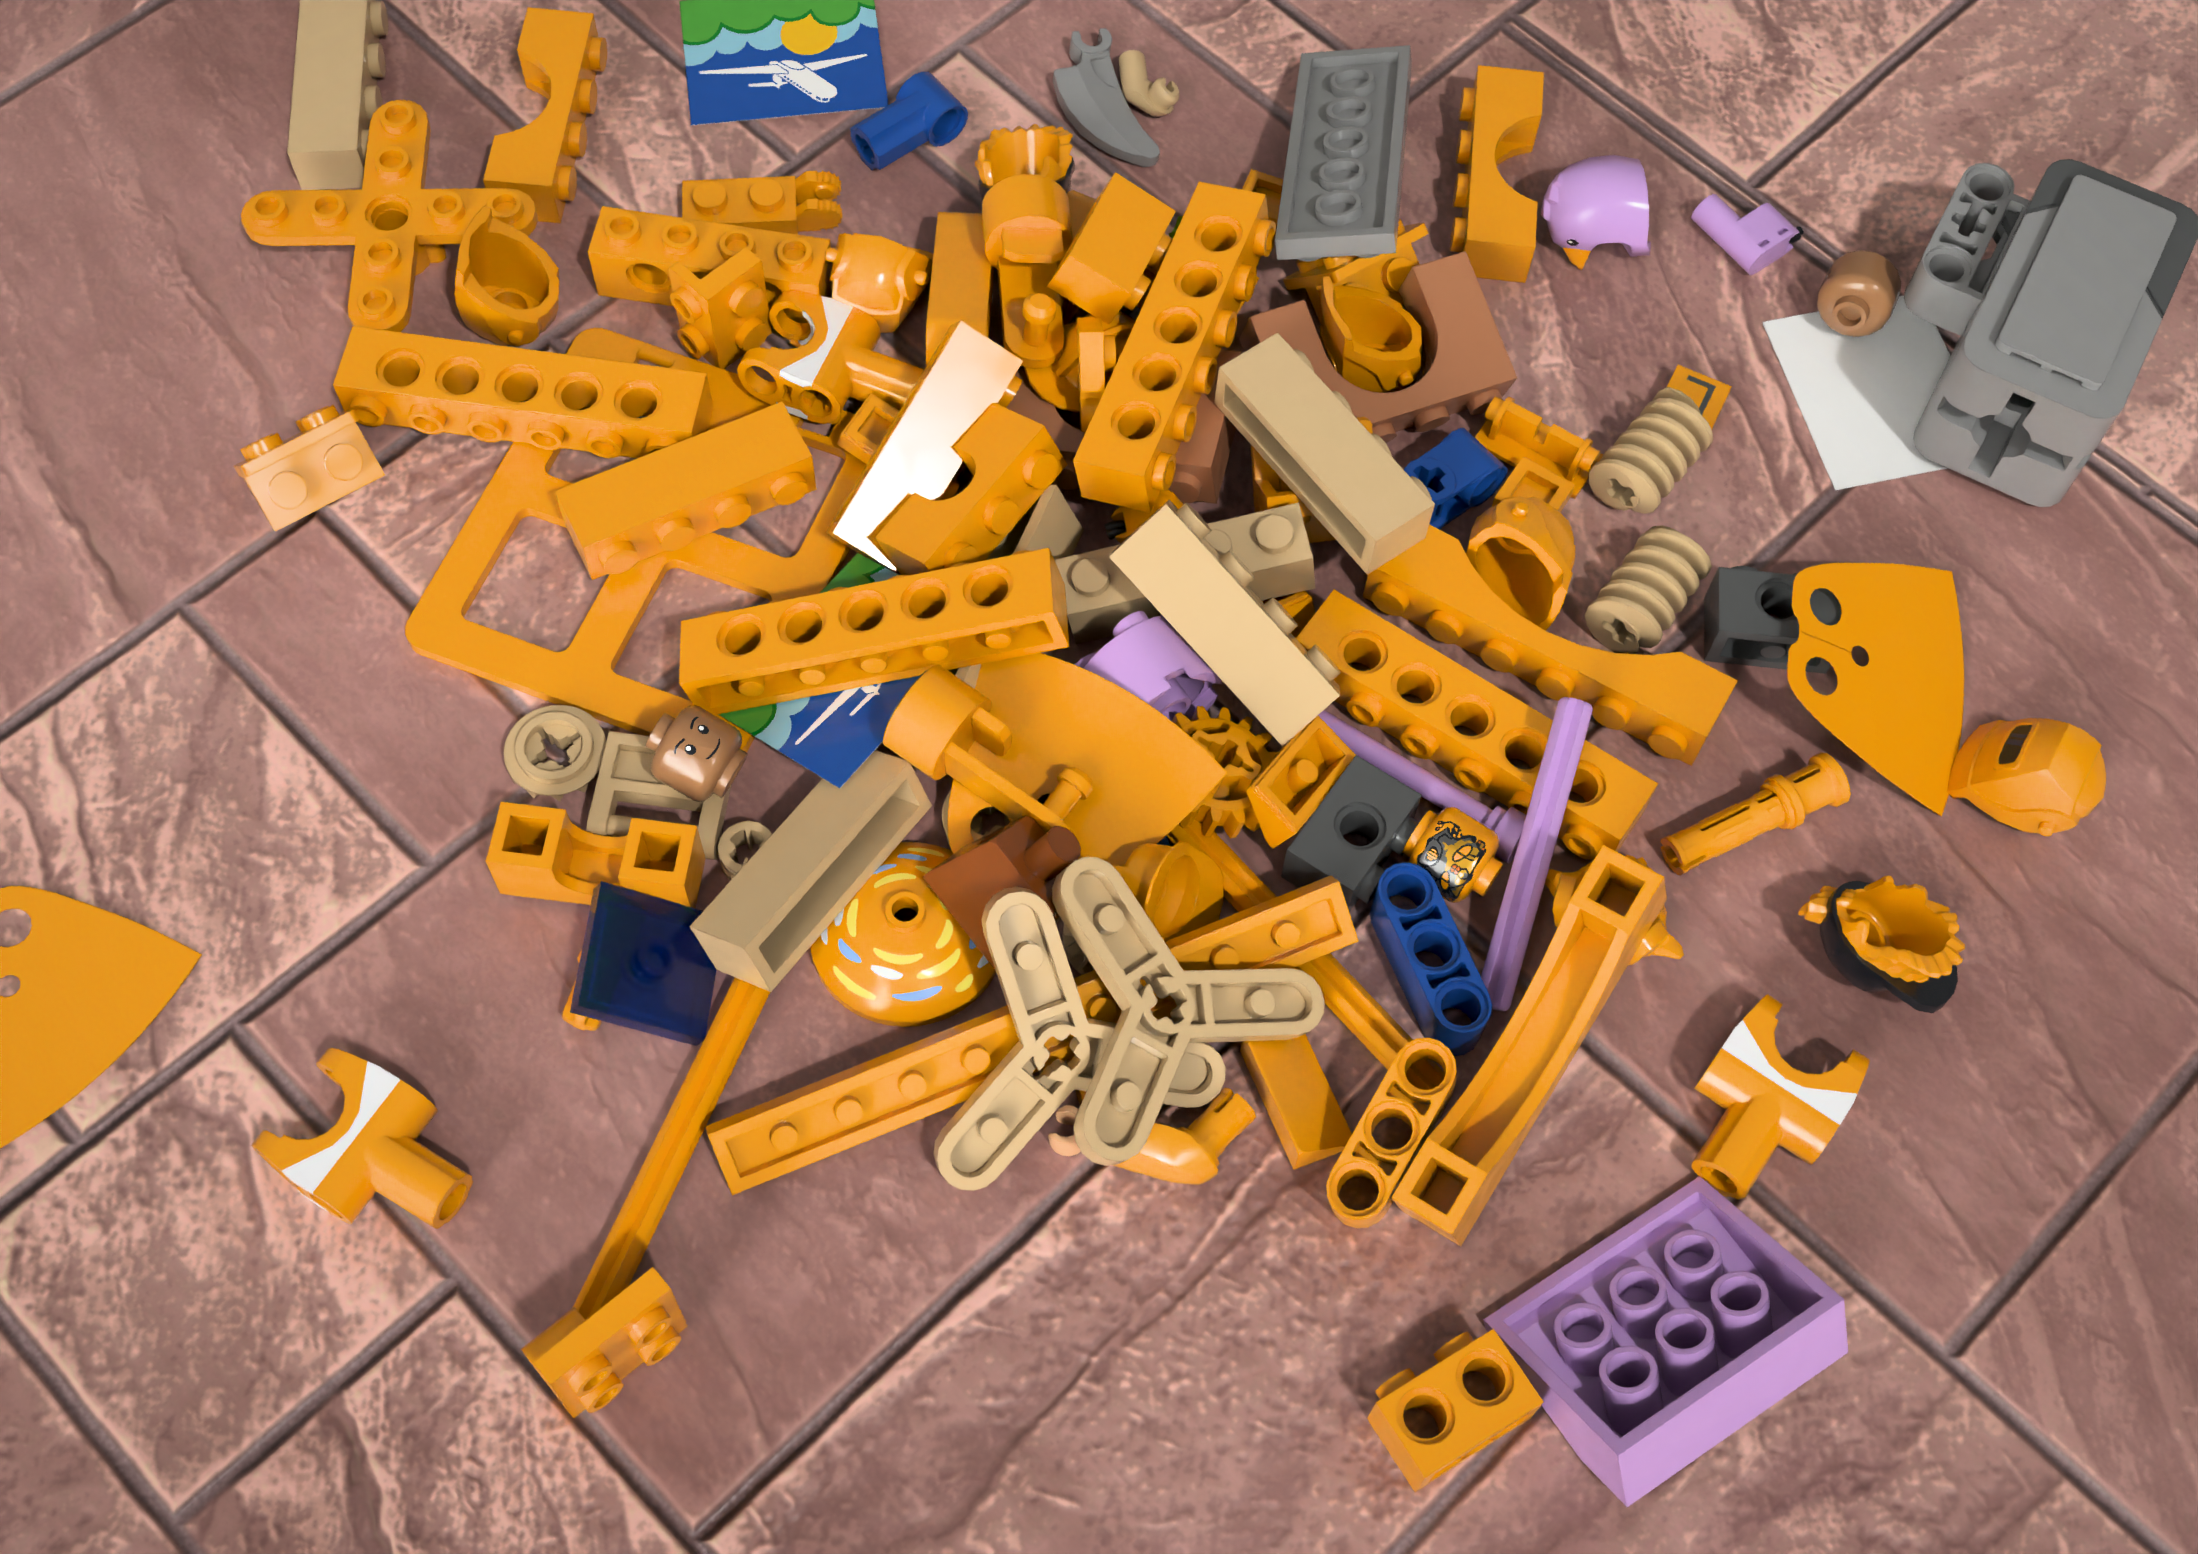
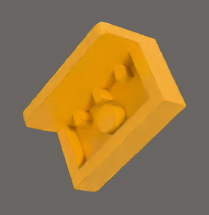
[668,246,772,369]

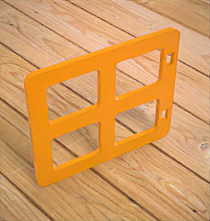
[405,328,867,753]

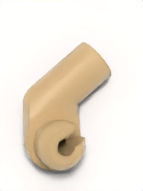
[1119,50,1180,117]

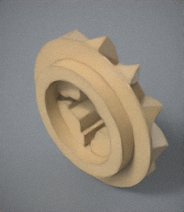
[504,705,606,802]

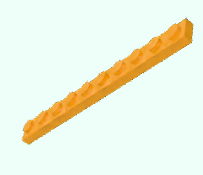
[706,875,1358,1195]

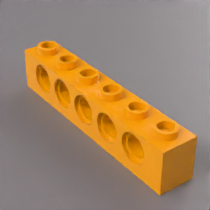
[1073,181,1276,513]
[333,326,713,458]
[679,548,1069,715]
[1296,589,1658,860]

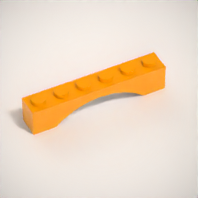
[1363,524,1738,766]
[1391,845,1667,1246]

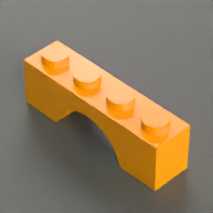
[483,7,607,223]
[1450,65,1544,283]

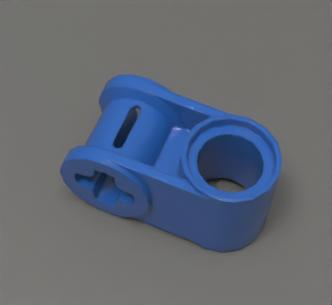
[1404,428,1508,530]

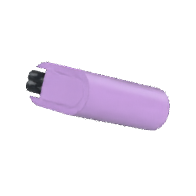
[1691,194,1803,275]

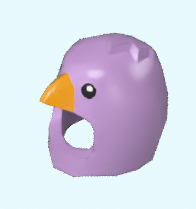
[1541,155,1651,270]

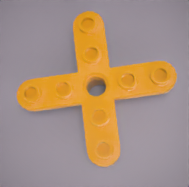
[241,99,538,332]

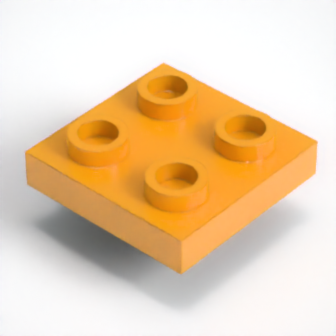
[521,1267,688,1419]

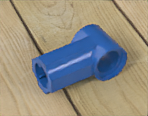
[850,72,968,170]

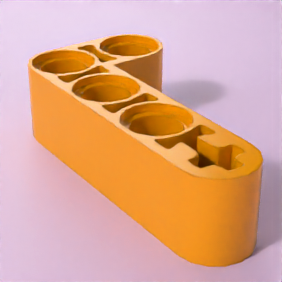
[926,212,994,366]

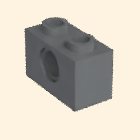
[1704,566,1841,674]
[1281,755,1422,913]

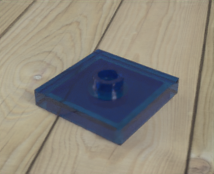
[570,881,717,1046]

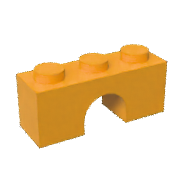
[875,402,1068,575]
[486,802,706,918]

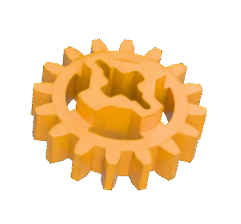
[1172,706,1278,839]

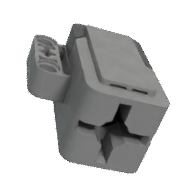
[1904,159,2198,507]

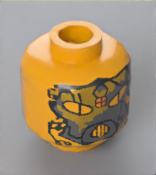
[1402,807,1504,903]

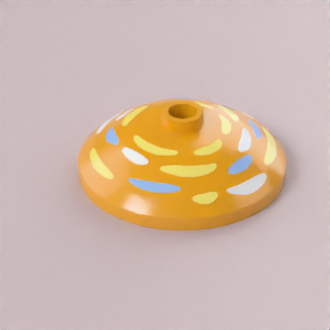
[810,842,996,1027]

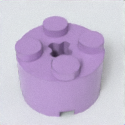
[1074,611,1222,721]

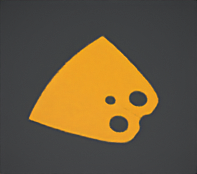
[1787,563,1964,817]
[947,653,1228,866]
[0,886,202,1149]

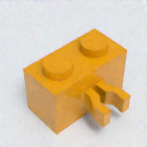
[1047,172,1176,324]

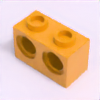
[1367,1328,1544,1492]

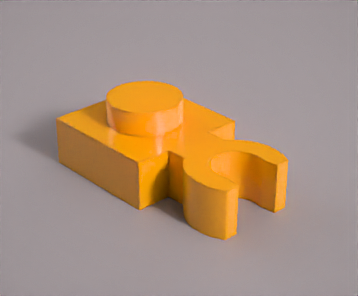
[1076,317,1116,432]

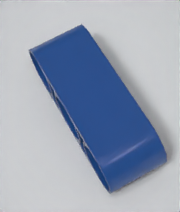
[1370,862,1492,1056]

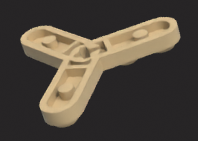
[1052,857,1325,1166]
[933,887,1226,1191]

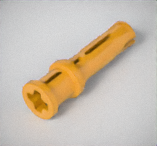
[1660,752,1851,876]

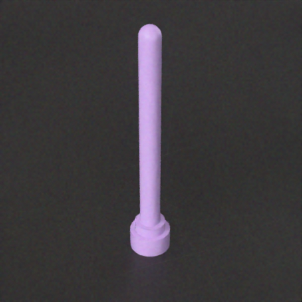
[1318,710,1526,864]

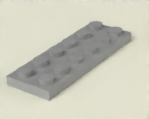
[1275,45,1412,262]

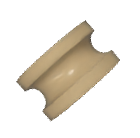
[718,821,772,881]

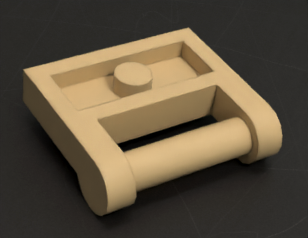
[586,731,732,860]

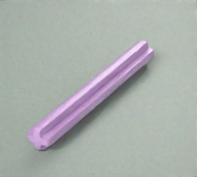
[1481,697,1593,1011]

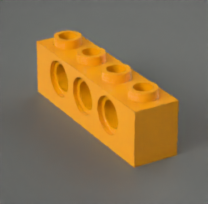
[588,206,832,323]

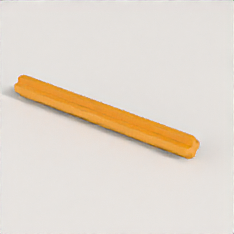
[1167,820,1445,1090]
[572,977,770,1320]

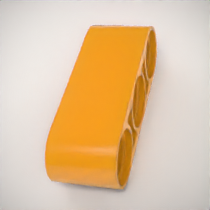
[1326,1038,1457,1228]

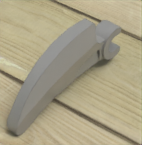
[1052,28,1160,167]

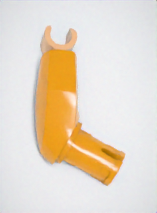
[1048,1088,1256,1185]

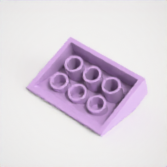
[1483,1176,1848,1507]

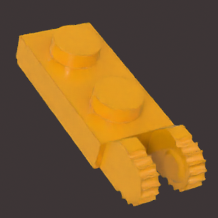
[682,171,842,235]

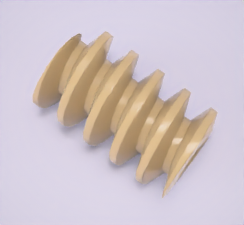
[1589,387,1713,514]
[1584,525,1712,654]

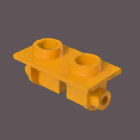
[1475,396,1603,499]

